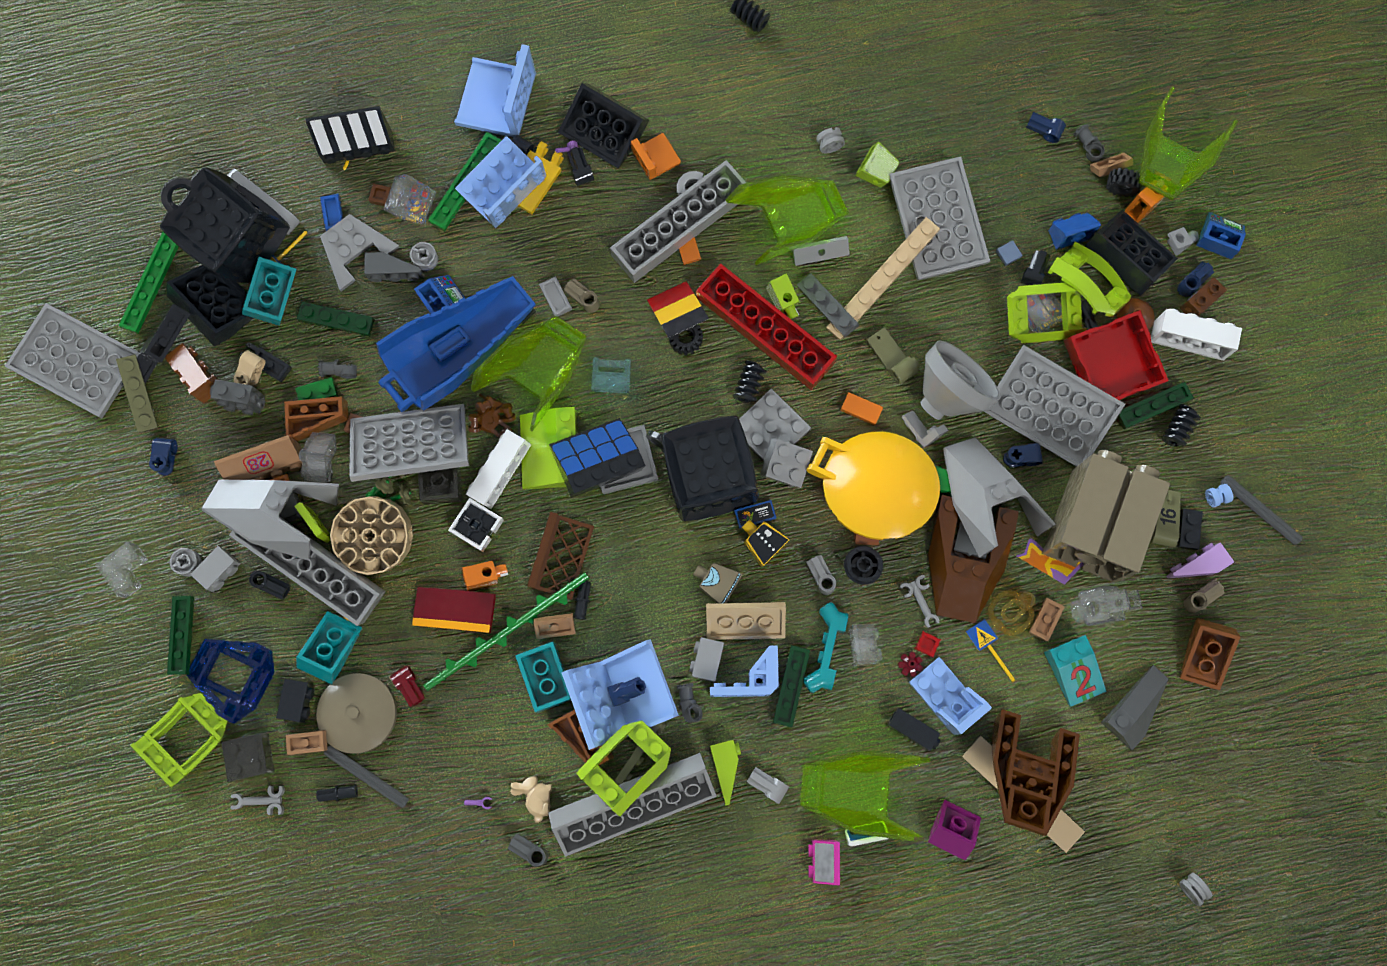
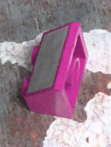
[808,840,840,885]

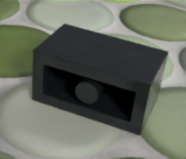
[276,679,315,723]

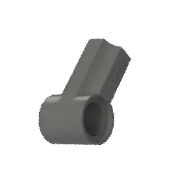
[508,833,549,867]

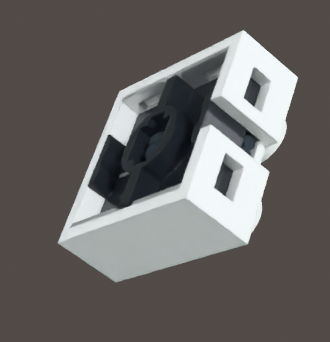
[448,498,504,552]

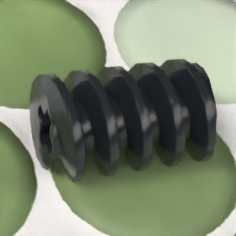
[730,0,771,32]
[733,360,767,403]
[1162,404,1201,447]

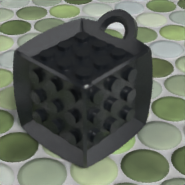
[160,167,290,283]
[646,415,759,522]

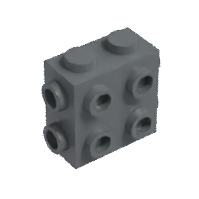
[210,379,265,415]

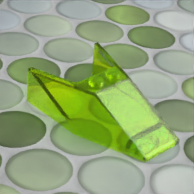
[1139,86,1238,201]
[726,175,849,265]
[471,316,587,432]
[800,750,930,841]

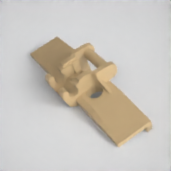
[962,736,1085,853]

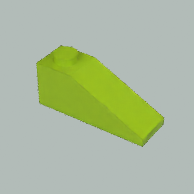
[710,740,741,805]

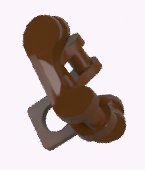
[468,393,516,439]

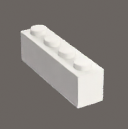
[466,429,531,509]

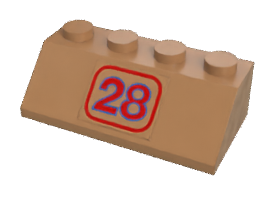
[214,435,306,480]

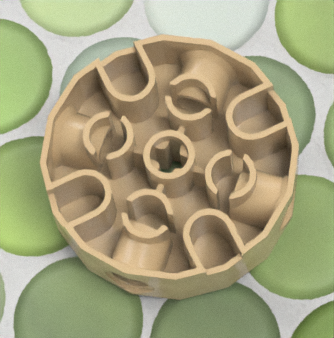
[330,496,413,575]

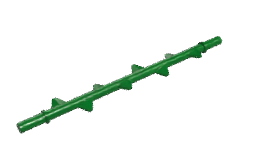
[423,572,589,691]

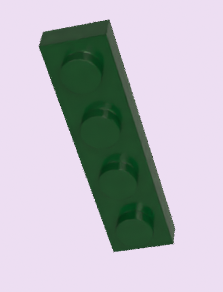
[297,302,375,337]
[1117,382,1194,430]
[167,596,194,675]
[773,645,810,728]

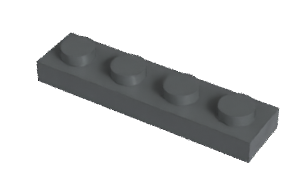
[797,273,859,338]

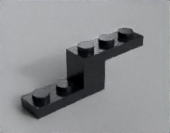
[120,304,190,387]

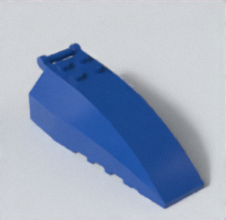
[376,276,536,412]

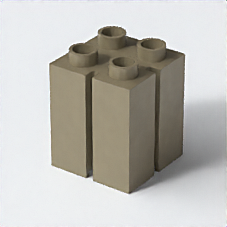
[1042,450,1170,583]

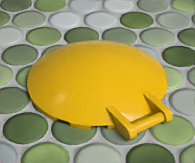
[806,432,940,540]

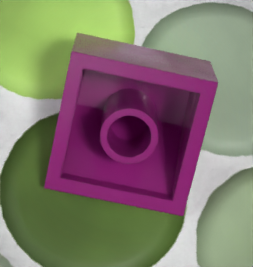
[928,800,981,860]

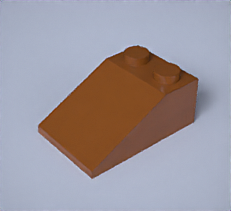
[1180,618,1240,690]

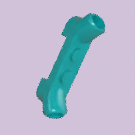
[803,602,849,693]

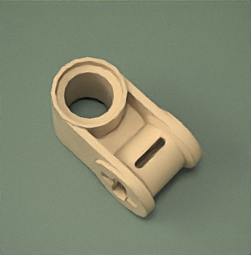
[234,350,266,386]

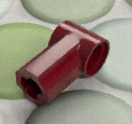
[390,665,426,707]

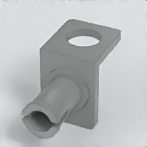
[1167,227,1199,255]

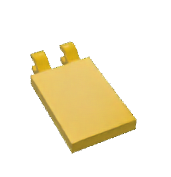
[518,141,564,215]

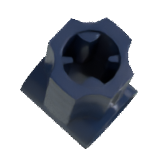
[1026,112,1066,143]
[1177,261,1214,297]
[607,677,646,707]

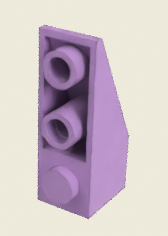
[1167,542,1234,578]

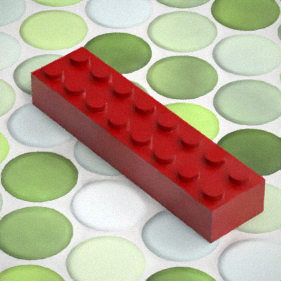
[696,263,837,391]

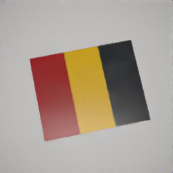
[647,281,709,338]

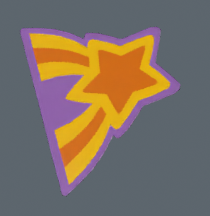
[1016,539,1084,585]

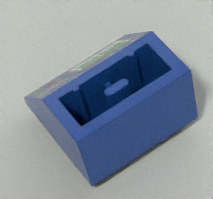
[1196,212,1246,259]
[414,275,465,314]

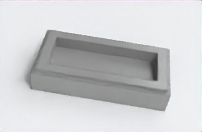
[539,276,572,318]

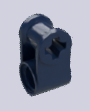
[149,438,178,476]
[1003,443,1043,467]

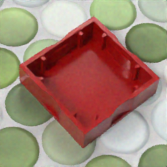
[1063,310,1169,400]

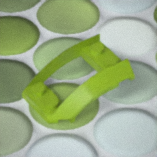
[1048,242,1131,317]
[1007,282,1088,343]
[130,693,228,788]
[577,720,671,817]

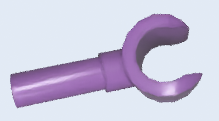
[555,141,578,153]
[464,797,492,809]

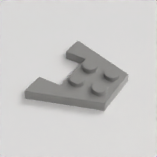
[320,214,400,291]

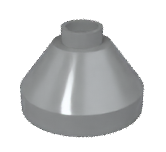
[920,341,1001,420]

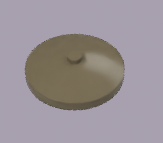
[316,673,397,753]

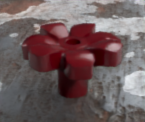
[898,652,923,677]

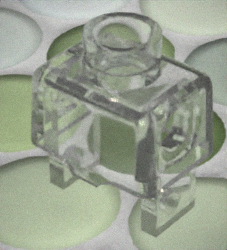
[1071,586,1143,626]

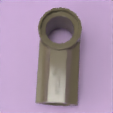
[564,279,600,313]
[1183,579,1225,613]

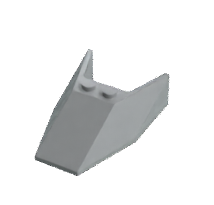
[943,438,1056,558]
[202,480,339,560]

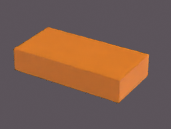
[679,237,701,265]
[840,392,883,426]

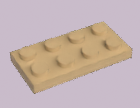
[706,602,786,640]

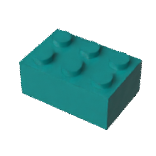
[242,257,296,326]
[515,642,571,713]

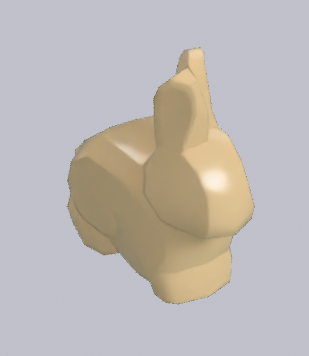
[510,776,552,823]

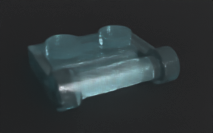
[591,357,631,393]

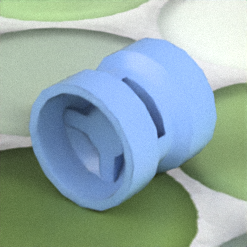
[1205,484,1233,508]

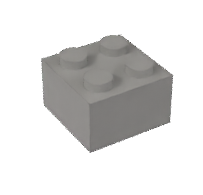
[760,439,813,488]

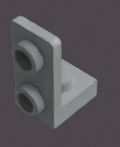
[902,411,948,447]

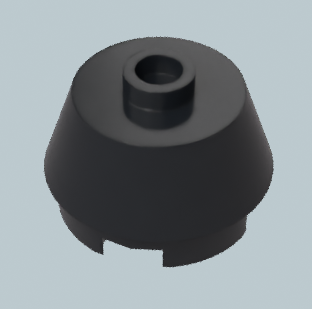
[844,546,883,585]

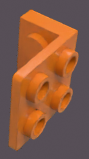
[631,133,681,180]

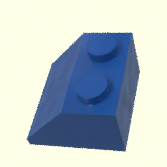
[1048,213,1101,250]

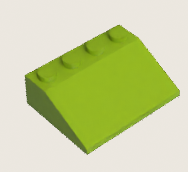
[520,407,578,489]

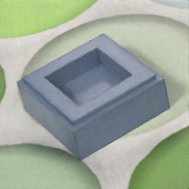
[996,240,1023,266]

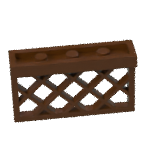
[527,512,594,600]

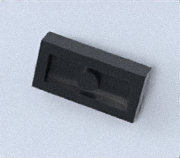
[1177,508,1203,550]

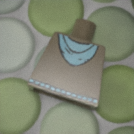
[693,563,743,603]

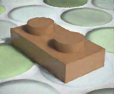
[1090,153,1133,177]
[1029,598,1065,642]
[534,613,576,639]
[286,730,328,755]

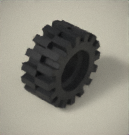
[1106,168,1143,197]
[669,324,703,355]

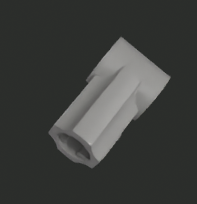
[806,555,836,595]
[747,767,789,804]

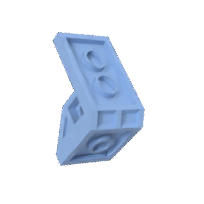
[710,646,779,697]
[908,657,992,735]

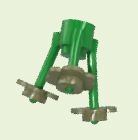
[366,475,412,505]

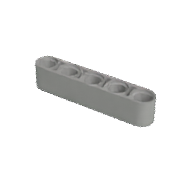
[227,168,300,235]

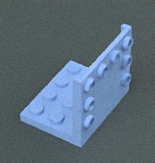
[454,45,536,137]
[455,136,546,228]
[562,639,679,750]

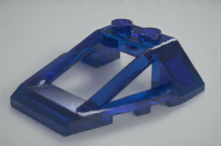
[187,639,275,724]

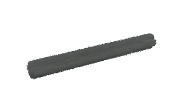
[1221,475,1303,545]
[324,745,409,808]

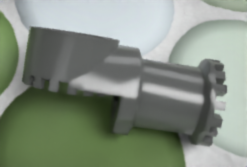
[1074,124,1105,162]
[318,359,357,379]
[676,683,703,723]

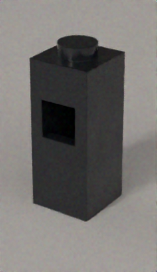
[886,708,941,751]

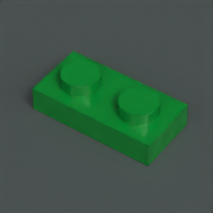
[296,377,338,400]

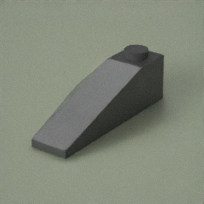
[1101,665,1168,751]

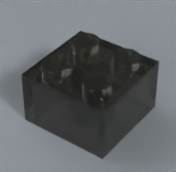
[418,467,462,505]
[221,733,275,782]

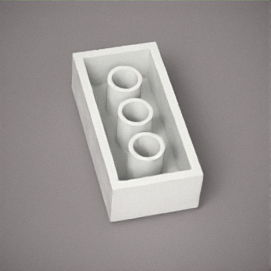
[1151,309,1242,361]

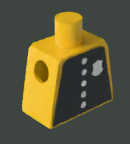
[742,520,789,567]

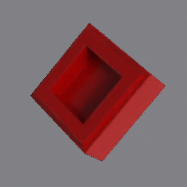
[914,631,941,658]

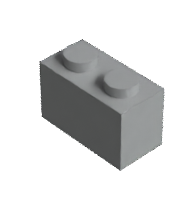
[190,546,241,592]
[689,637,724,682]

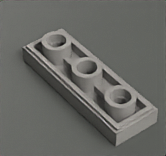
[792,236,849,266]

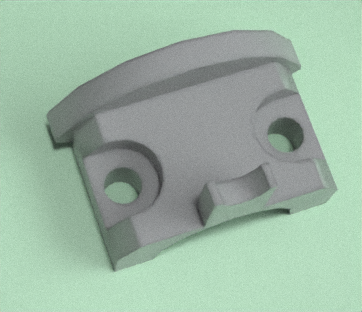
[677,171,703,196]

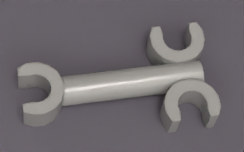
[899,575,940,628]
[231,786,285,815]

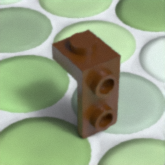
[1180,277,1227,317]

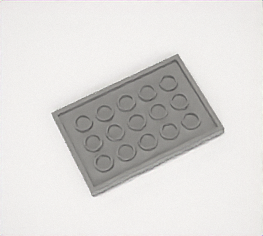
[889,156,990,281]
[5,303,139,419]
[984,345,1125,466]
[349,404,469,482]

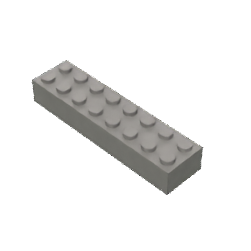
[610,160,750,283]
[229,516,386,626]
[548,753,717,857]

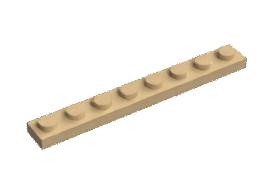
[826,217,940,341]

